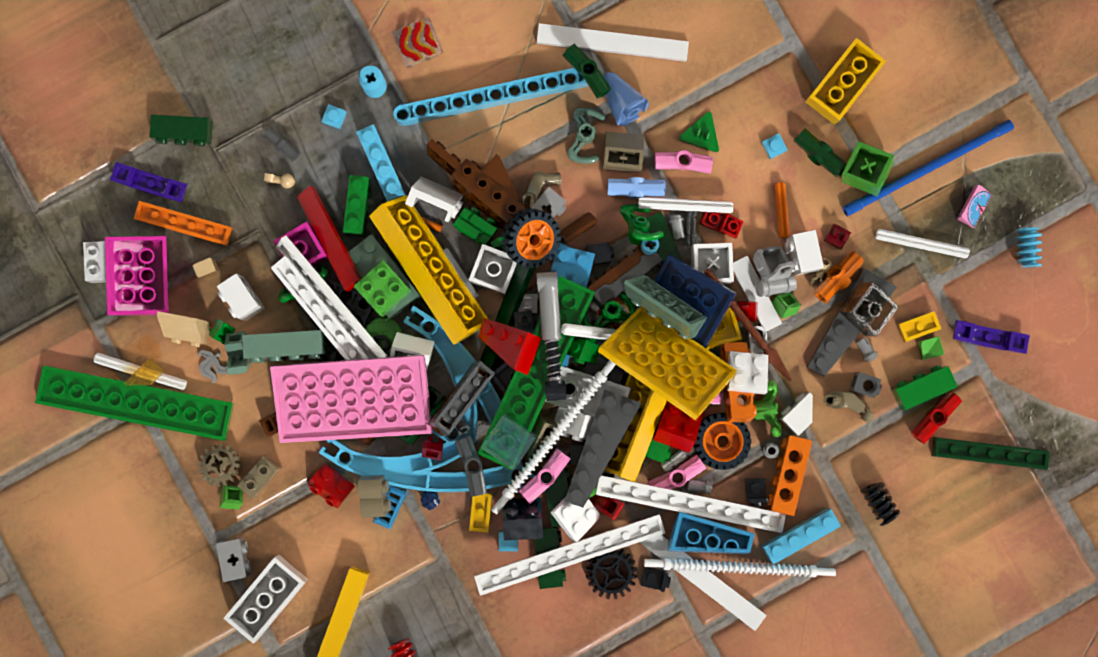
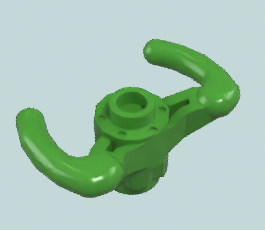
[753,380,782,437]

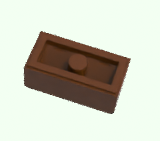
[559,212,598,244]

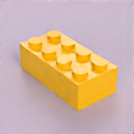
[805,38,886,125]

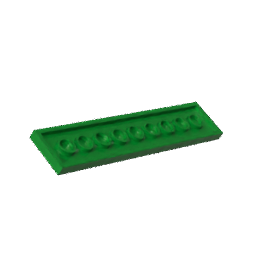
[477,276,595,470]
[35,365,234,441]

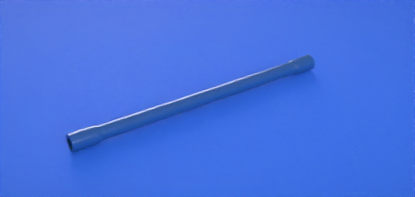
[842,119,1014,217]

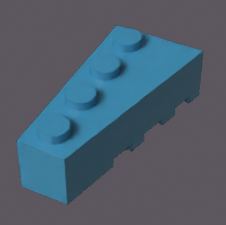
[667,512,755,554]

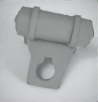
[753,246,797,297]

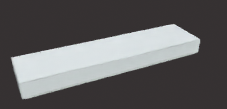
[733,256,782,332]

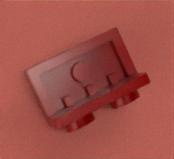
[308,463,355,509]

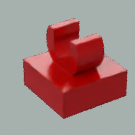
[736,301,758,322]

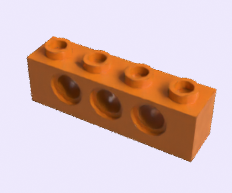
[720,342,757,423]
[767,435,812,516]

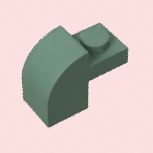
[224,331,251,375]

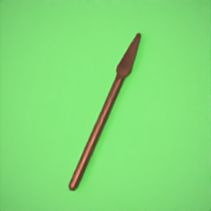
[704,269,792,381]

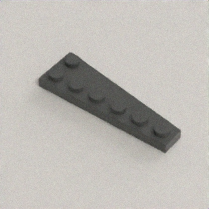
[807,268,897,377]
[564,390,641,508]

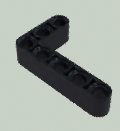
[325,280,374,361]

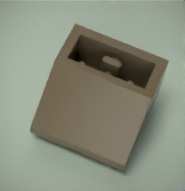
[603,131,644,173]

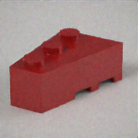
[478,318,541,375]

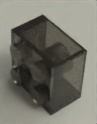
[839,281,899,337]

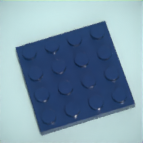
[654,254,737,348]

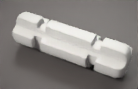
[661,447,695,472]

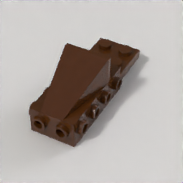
[427,139,526,232]

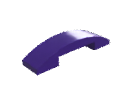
[110,162,188,203]
[953,320,1030,354]

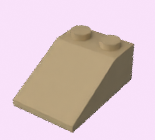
[157,311,211,347]

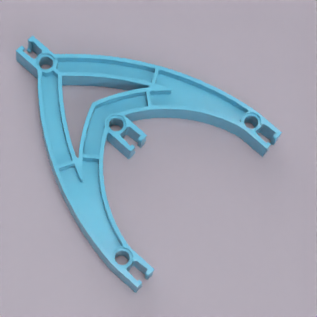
[319,306,543,492]

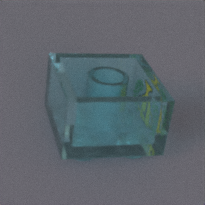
[481,414,537,471]

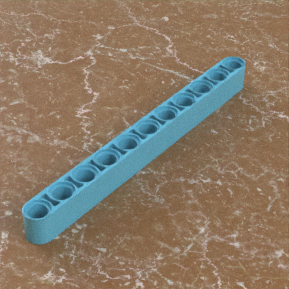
[393,66,594,126]

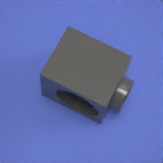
[849,372,882,398]

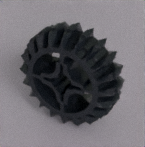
[586,549,638,599]

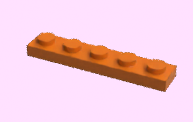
[134,201,233,246]

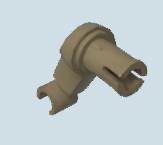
[522,171,561,208]
[823,391,874,423]

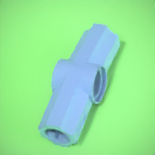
[607,177,666,199]

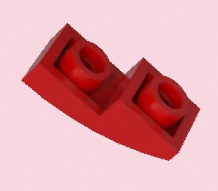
[699,212,744,239]

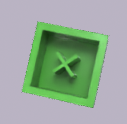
[842,141,895,197]
[354,260,411,317]

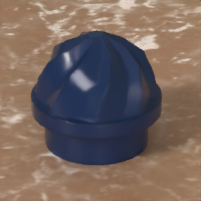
[420,491,440,510]

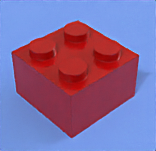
[653,401,704,453]

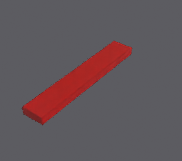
[297,186,362,292]

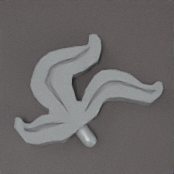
[198,350,227,383]

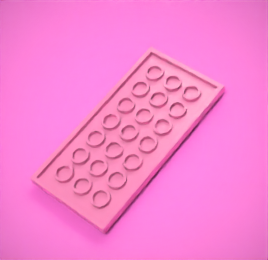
[270,355,433,443]

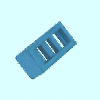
[373,485,407,529]

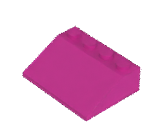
[105,236,169,316]

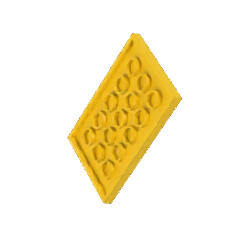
[598,306,737,420]

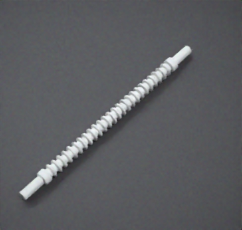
[491,360,616,514]
[644,558,836,577]

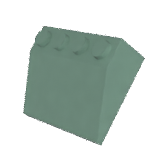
[624,275,708,339]

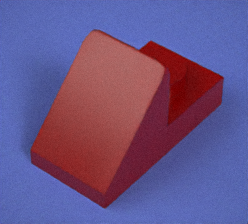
[589,486,624,520]

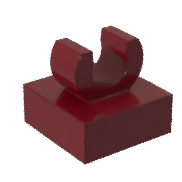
[824,223,851,250]
[422,436,443,461]

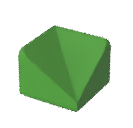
[772,292,801,319]
[917,336,944,360]
[219,485,243,510]

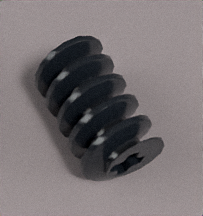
[860,482,900,526]

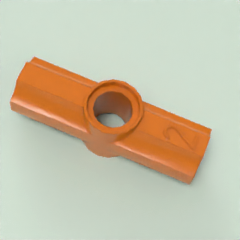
[814,251,864,304]

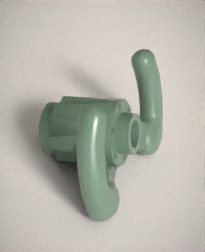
[567,108,605,164]

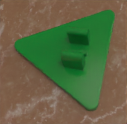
[679,112,719,153]

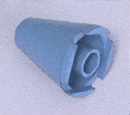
[603,72,649,126]

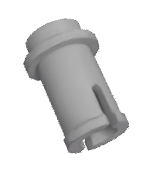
[668,215,686,240]
[856,337,878,363]
[762,443,779,458]
[688,479,712,495]

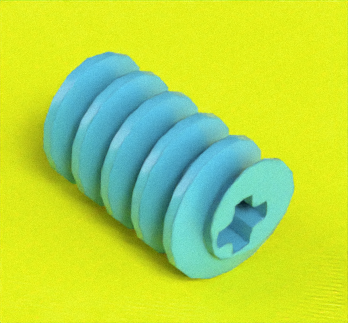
[359,66,387,98]
[1017,227,1042,268]

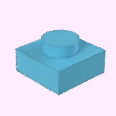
[321,104,347,130]
[761,134,788,159]

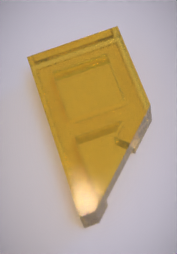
[124,358,165,386]

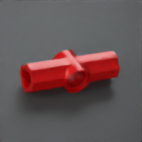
[911,390,962,444]

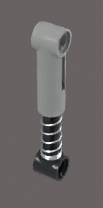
[537,271,566,401]

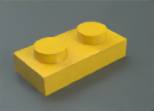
[897,311,941,342]
[469,493,492,533]

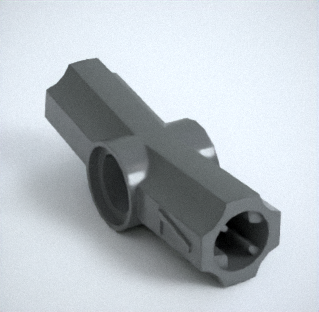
[455,435,487,497]

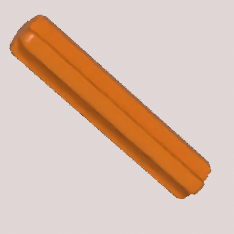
[774,182,790,238]

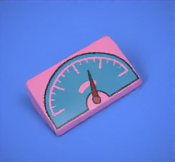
[957,184,992,228]

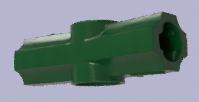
[562,44,611,99]
[794,128,847,178]

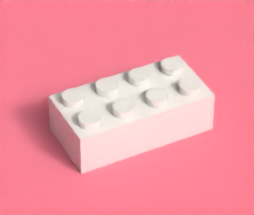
[223,555,309,644]

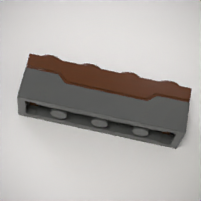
[588,243,662,310]
[427,361,495,436]

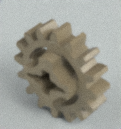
[197,444,241,487]

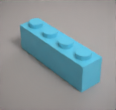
[356,124,406,202]
[760,507,841,565]

